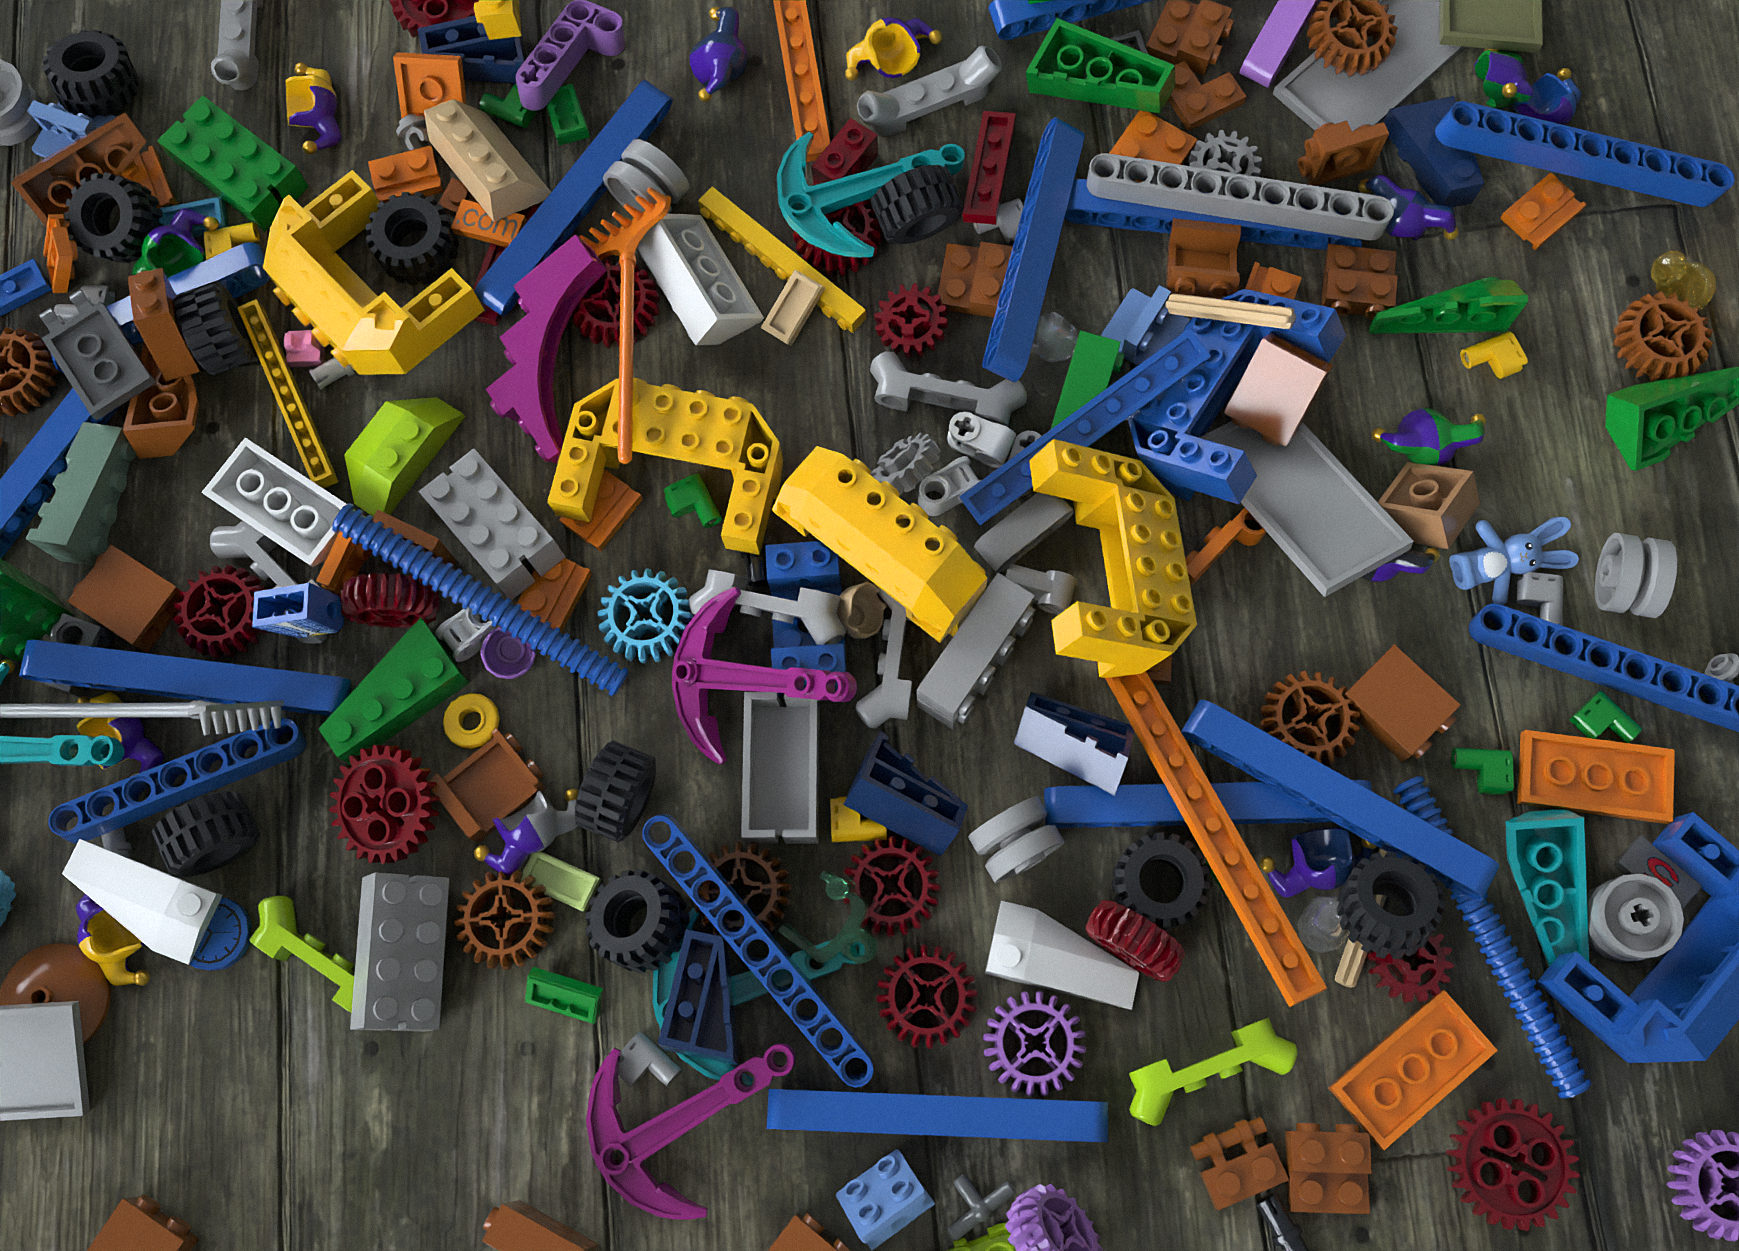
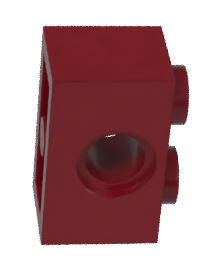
[811,118,878,186]

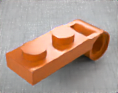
[1185,508,1267,587]

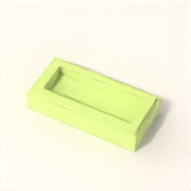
[520,851,602,913]

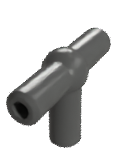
[948,1174,1016,1240]

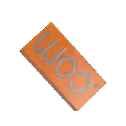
[451,199,527,247]

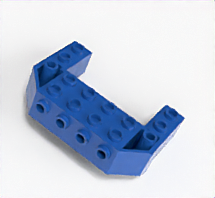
[1127,289,1346,504]
[1536,812,1739,1063]

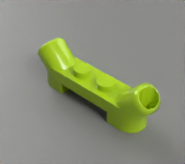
[249,896,355,1013]
[1129,1017,1298,1126]

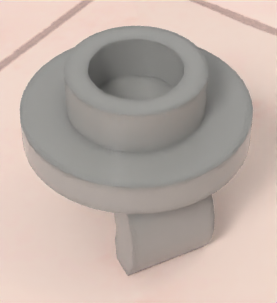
[396,114,429,150]
[1705,653,1739,684]

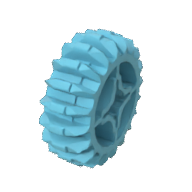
[598,568,694,664]

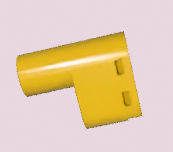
[204,222,260,260]
[1460,331,1528,379]
[830,796,887,842]

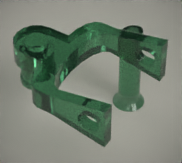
[778,870,878,963]

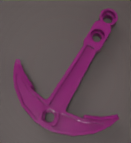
[672,587,857,765]
[586,1043,796,1220]

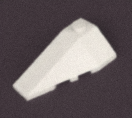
[62,839,223,965]
[985,901,1139,1010]

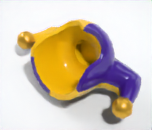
[845,17,943,81]
[286,62,342,155]
[76,692,165,777]
[76,894,150,986]

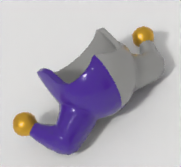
[474,789,579,876]

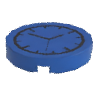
[190,898,252,971]

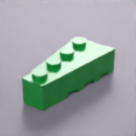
[1025,18,1175,113]
[1051,330,1125,448]

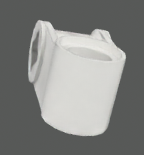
[947,412,1016,468]
[918,456,981,516]
[435,607,500,662]

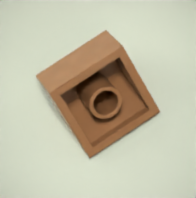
[1378,462,1480,549]

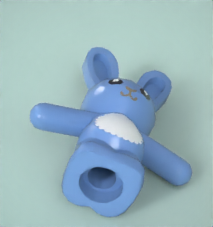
[1449,517,1579,605]

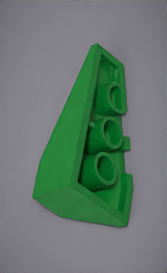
[1369,277,1528,334]
[1605,366,1739,471]

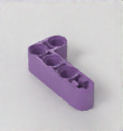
[516,0,625,111]
[1239,0,1323,88]

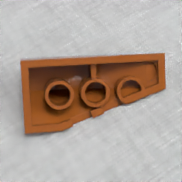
[11,112,147,232]
[123,342,200,459]

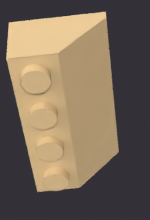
[424,99,551,222]

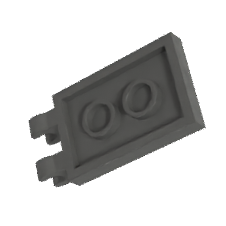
[39,289,156,420]

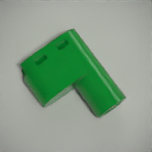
[480,84,537,128]
[663,474,722,528]
[1569,690,1643,743]
[1451,747,1514,795]

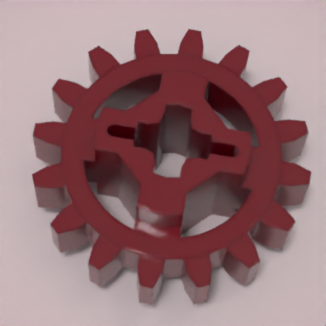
[874,283,948,358]
[1366,934,1454,1003]

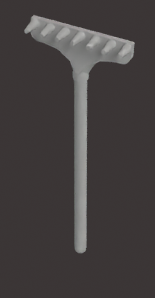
[0,700,284,736]

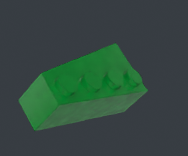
[319,617,470,765]

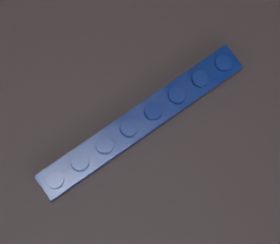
[959,328,1211,526]

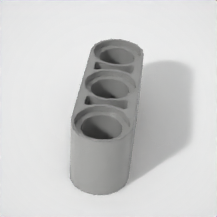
[974,492,1074,573]

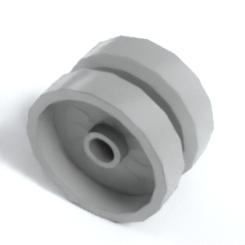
[0,59,43,146]
[603,139,690,214]
[1594,532,1677,618]
[968,796,1064,884]
[1587,874,1684,963]

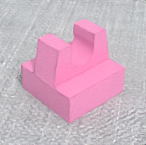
[284,330,325,367]

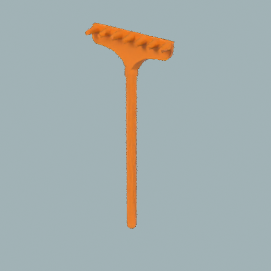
[579,187,671,464]

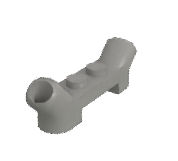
[211,0,263,90]
[857,46,1002,136]
[870,351,1027,427]
[210,520,328,644]
[689,569,846,645]
[855,583,912,729]

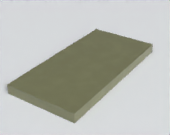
[1439,0,1543,53]

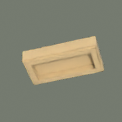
[761,269,825,346]

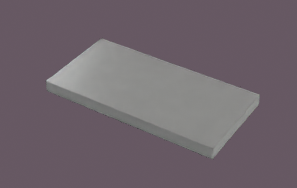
[1273,0,1465,132]
[1199,421,1414,597]
[0,1001,90,1121]

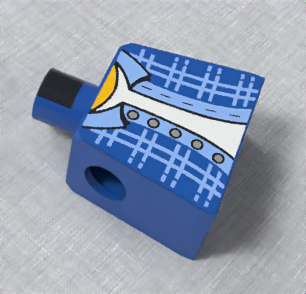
[252,583,344,638]

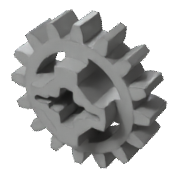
[1188,130,1262,192]
[871,433,941,495]

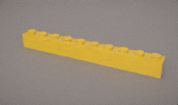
[698,187,866,333]
[237,299,339,489]

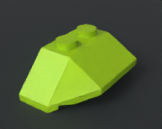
[344,397,465,517]

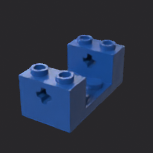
[765,541,847,697]

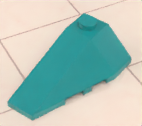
[1505,809,1589,966]

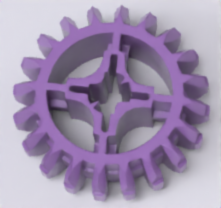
[983,991,1086,1096]
[1666,1130,1739,1241]
[1005,1184,1103,1251]

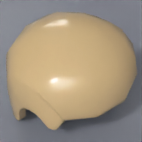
[837,582,886,639]

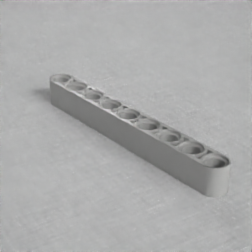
[1087,153,1394,240]

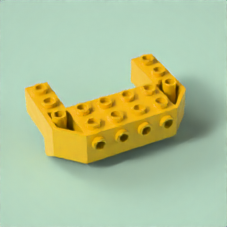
[263,170,484,375]
[547,378,783,555]
[1029,439,1197,678]
[772,446,987,643]

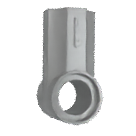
[1006,563,1077,615]

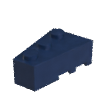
[658,929,739,1066]

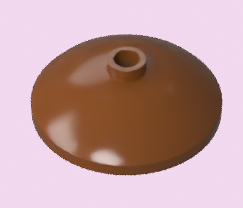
[0,943,111,1045]

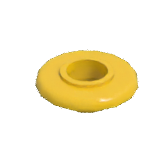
[443,693,500,749]

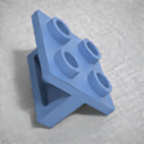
[27,100,116,158]
[1101,285,1189,366]
[836,1149,935,1250]

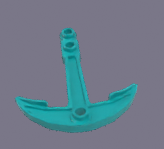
[777,132,965,258]
[0,663,124,766]
[652,907,867,1085]

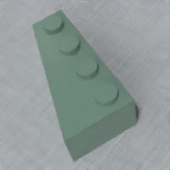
[26,422,136,566]

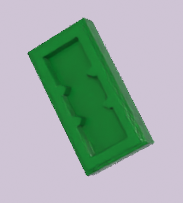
[546,84,590,146]
[525,967,603,1024]

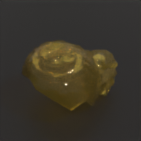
[1651,250,1716,310]

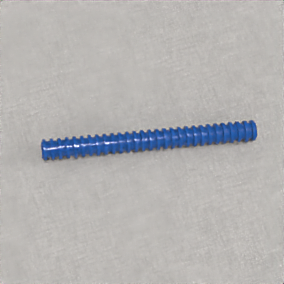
[332,503,628,696]
[1393,776,1592,1099]

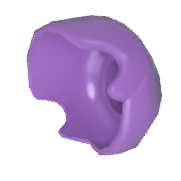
[481,626,537,679]

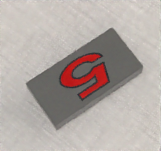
[1614,835,1702,910]

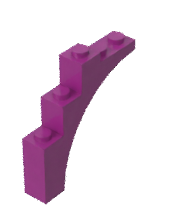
[486,234,607,464]

